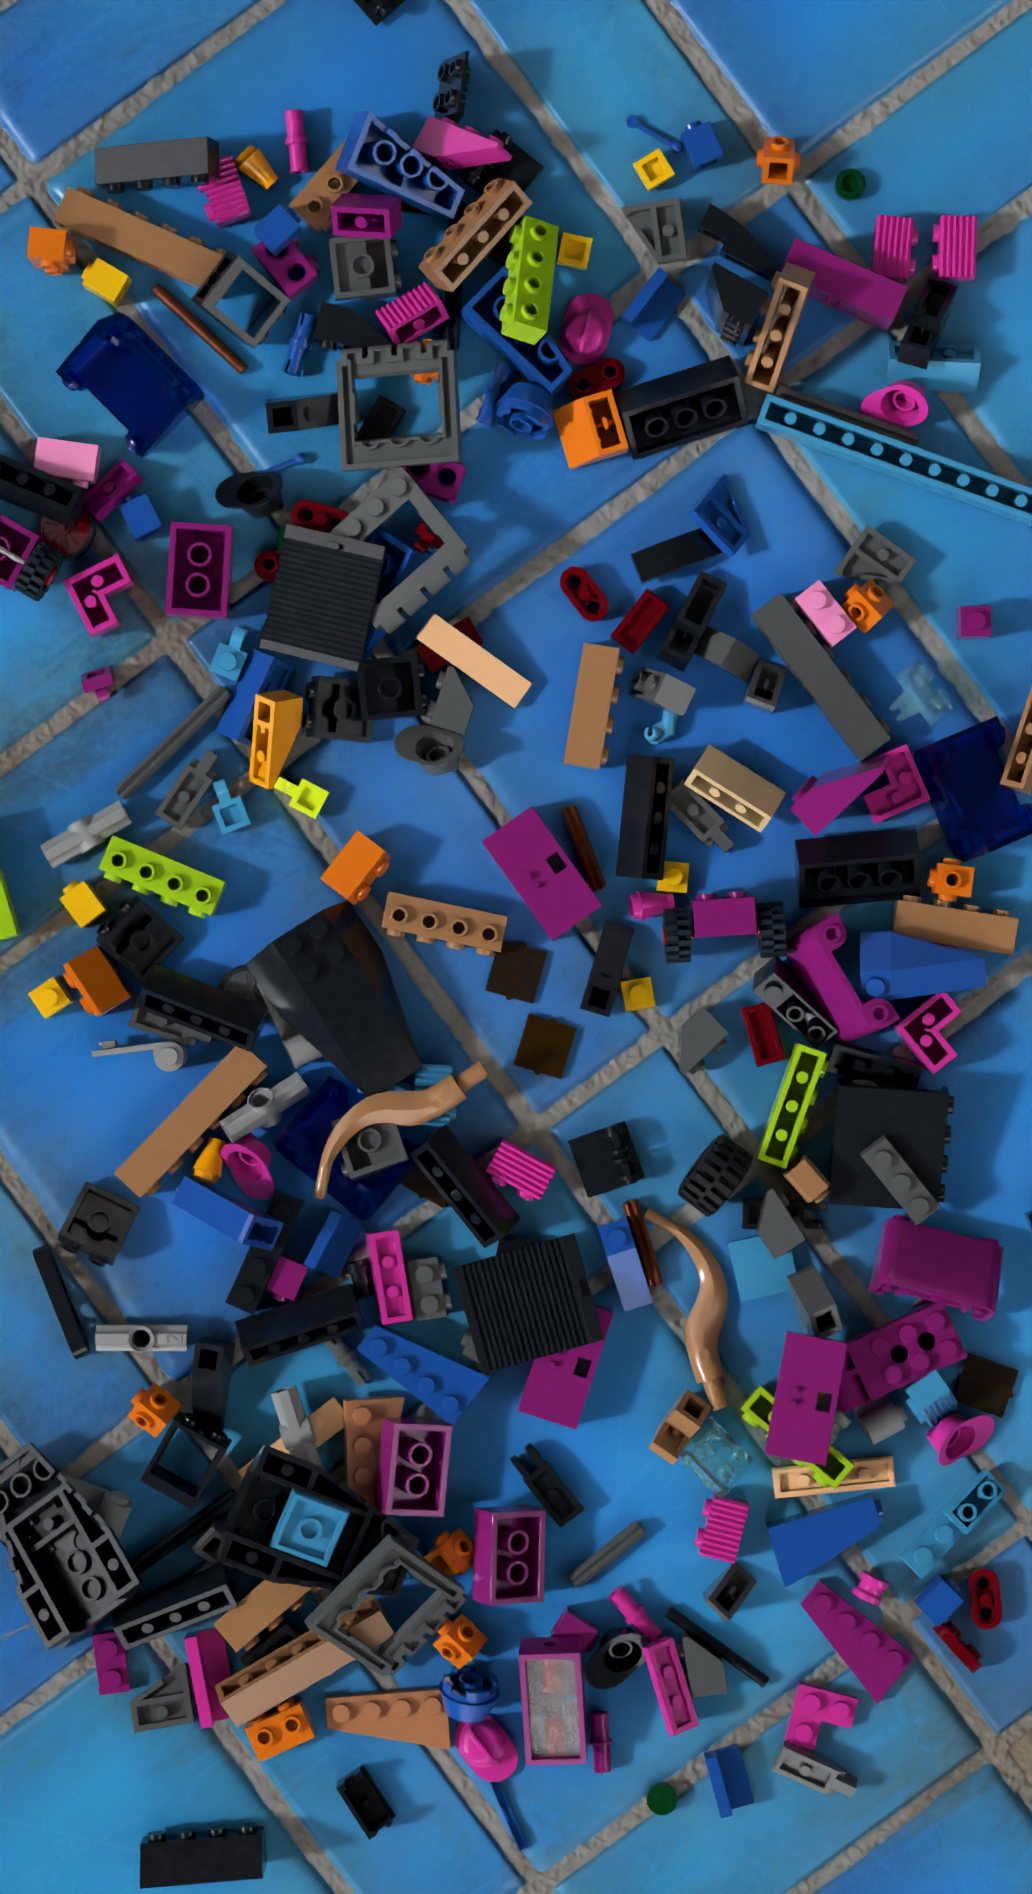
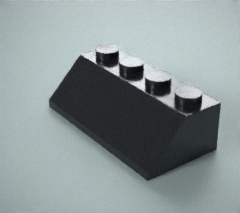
[705,262,769,347]
[613,355,749,460]
[795,829,921,909]
[140,1823,267,1889]

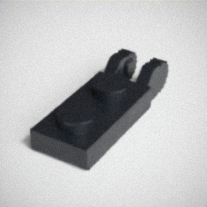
[742,1198,828,1229]
[510,1443,584,1528]

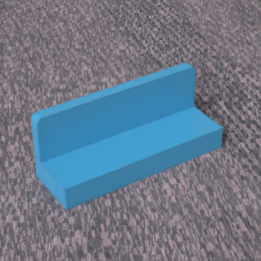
[886,341,981,393]

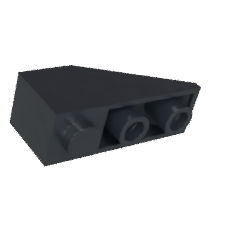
[313,302,397,356]
[265,392,359,434]
[579,921,635,1017]
[752,957,838,1049]
[192,1338,235,1431]

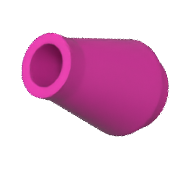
[629,891,675,921]

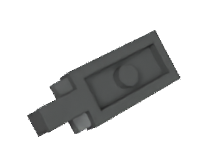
[155,749,220,831]
[670,778,735,854]
[128,997,213,1046]
[772,1741,858,1798]

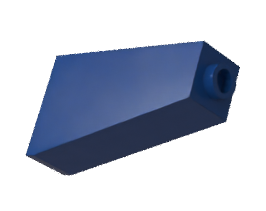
[172,1175,284,1251]
[765,1492,884,1587]

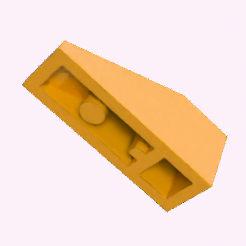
[249,690,303,790]

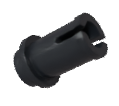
[346,1259,375,1300]

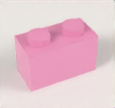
[34,437,102,489]
[794,580,857,649]

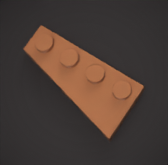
[343,1395,405,1506]
[325,1687,451,1750]

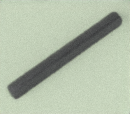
[775,386,920,447]
[115,686,231,800]

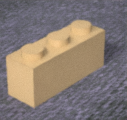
[684,744,786,833]

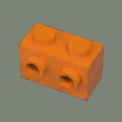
[27,226,78,276]
[320,830,391,905]
[244,1697,317,1762]

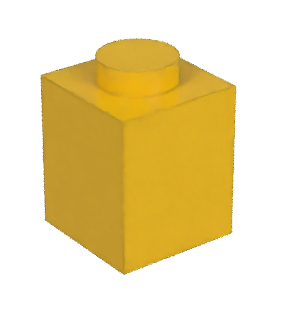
[81,257,132,307]
[59,880,108,928]
[28,976,74,1019]

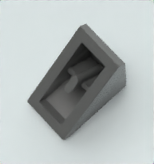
[693,627,760,683]
[742,659,787,714]
[191,1520,234,1572]
[702,1561,757,1623]

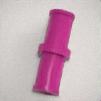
[284,109,309,174]
[608,1585,662,1643]

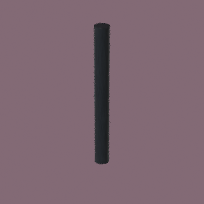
[665,1606,770,1688]

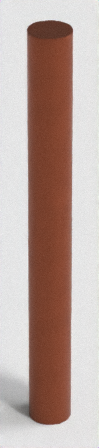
[151,284,249,375]

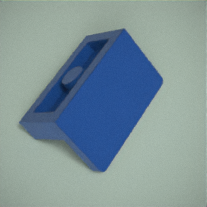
[621,267,686,341]
[304,1208,364,1278]
[704,1744,754,1818]

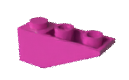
[413,116,512,170]

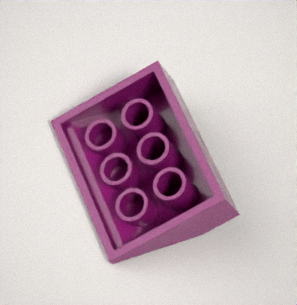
[790,754,892,836]

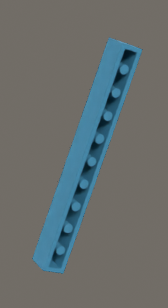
[754,394,1032,527]

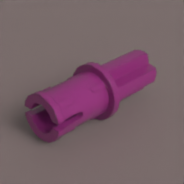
[589,1711,613,1774]

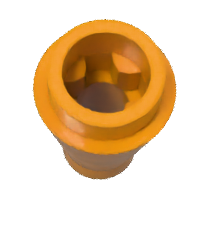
[234,144,279,190]
[193,1137,226,1184]

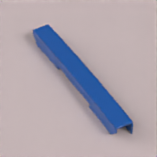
[490,1781,528,1852]

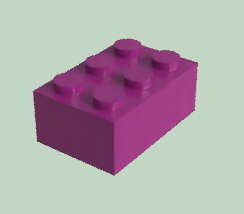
[165,522,235,620]
[375,1417,452,1517]
[472,1505,546,1606]

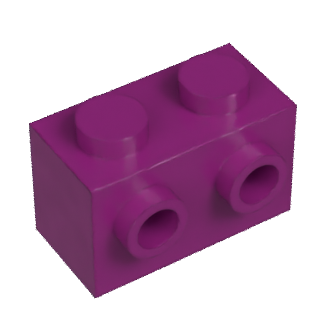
[331,193,403,239]

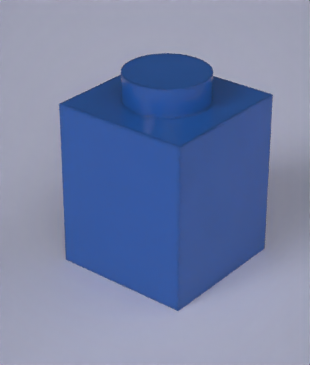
[680,120,723,173]
[253,204,302,257]
[119,492,165,542]
[914,1575,964,1627]

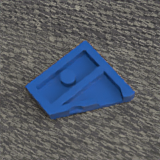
[688,473,750,558]

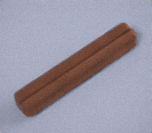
[561,805,606,892]
[623,1199,663,1287]

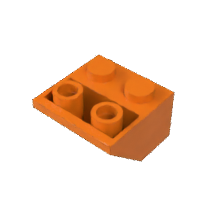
[553,389,629,470]
[63,945,133,1017]

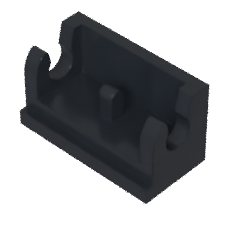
[336,1765,396,1840]

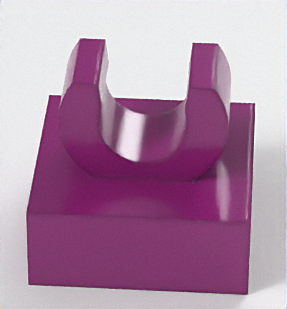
[81,665,114,703]

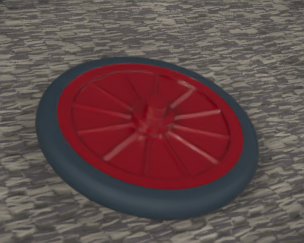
[35,509,96,561]

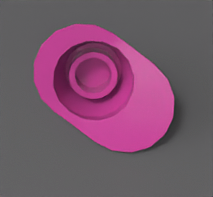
[559,293,613,365]
[860,379,929,428]
[221,1132,275,1200]
[926,1414,995,1466]
[455,1715,518,1782]

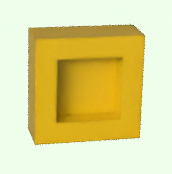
[633,148,675,192]
[557,232,593,270]
[656,861,689,893]
[620,977,656,1012]

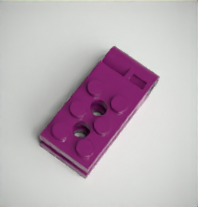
[837,1301,967,1413]

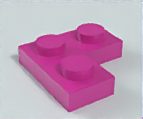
[862,744,931,824]
[784,1682,859,1750]

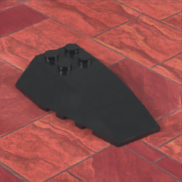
[246,901,422,1097]
[0,1443,142,1650]
[217,1444,420,1597]

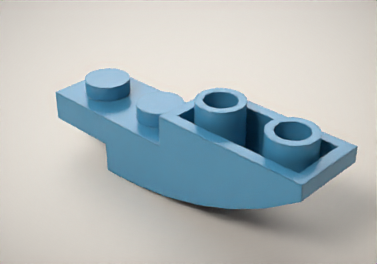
[899,1469,1008,1578]

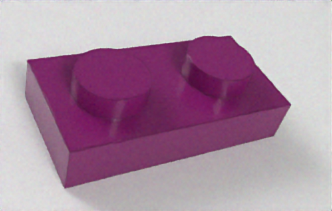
[86,459,143,522]
[92,1630,131,1695]

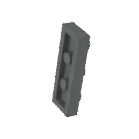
[860,1134,941,1226]

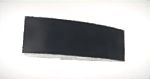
[698,204,777,282]
[897,278,958,370]
[630,528,723,585]
[657,571,728,672]

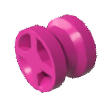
[852,1570,889,1606]

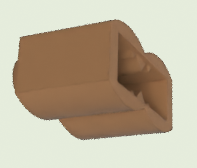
[781,1154,831,1204]

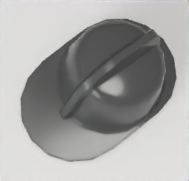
[394,725,464,776]

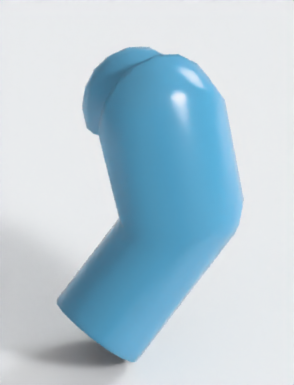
[644,710,678,744]

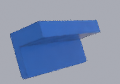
[216,649,295,747]

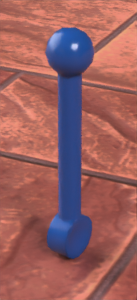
[627,115,683,154]
[249,453,307,473]

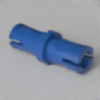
[282,313,318,377]
[475,363,515,427]

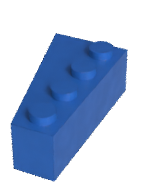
[335,111,465,220]
[461,265,573,397]
[356,1322,490,1425]

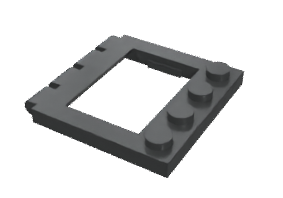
[336,339,462,472]
[329,467,472,634]
[304,1534,468,1677]

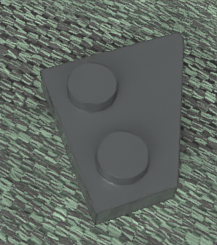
[622,198,688,265]
[833,524,917,585]
[130,1663,196,1733]

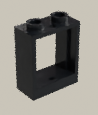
[191,251,291,349]
[140,1411,232,1510]

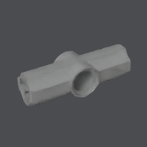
[40,800,133,868]
[219,1072,310,1143]
[95,1322,189,1353]
[271,1385,323,1468]

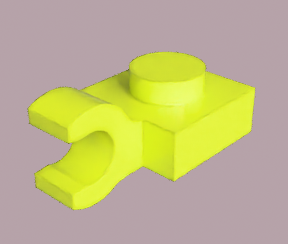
[274,777,329,819]

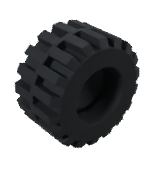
[678,1134,753,1217]

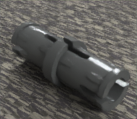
[324,1336,374,1387]

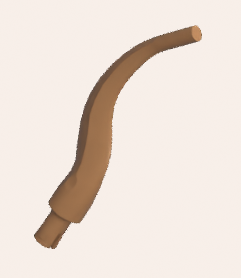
[313,1061,489,1199]
[643,1207,729,1411]

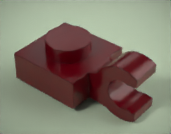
[414,521,445,553]

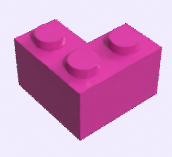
[63,554,135,639]
[892,993,962,1074]

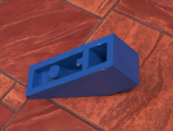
[597,1216,653,1312]

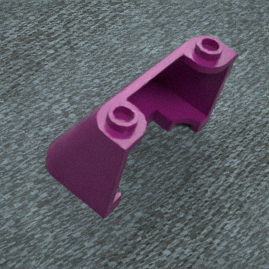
[786,913,900,1043]
[868,1215,1004,1322]

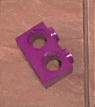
[251,238,319,302]
[403,462,467,505]

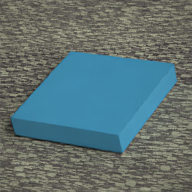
[727,1235,796,1302]
[269,1488,350,1567]

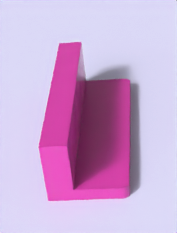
[365,1229,413,1325]
[184,1628,232,1729]
[642,1636,699,1736]

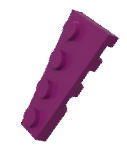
[800,1579,915,1704]

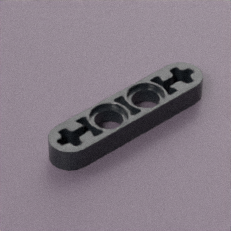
[32,1244,91,1360]

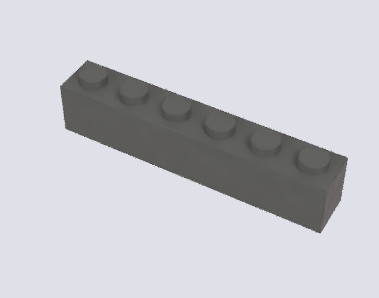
[750,593,891,762]

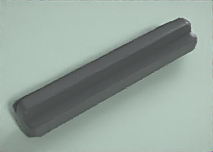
[568,1521,645,1588]

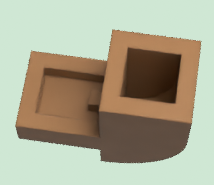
[648,1389,712,1465]

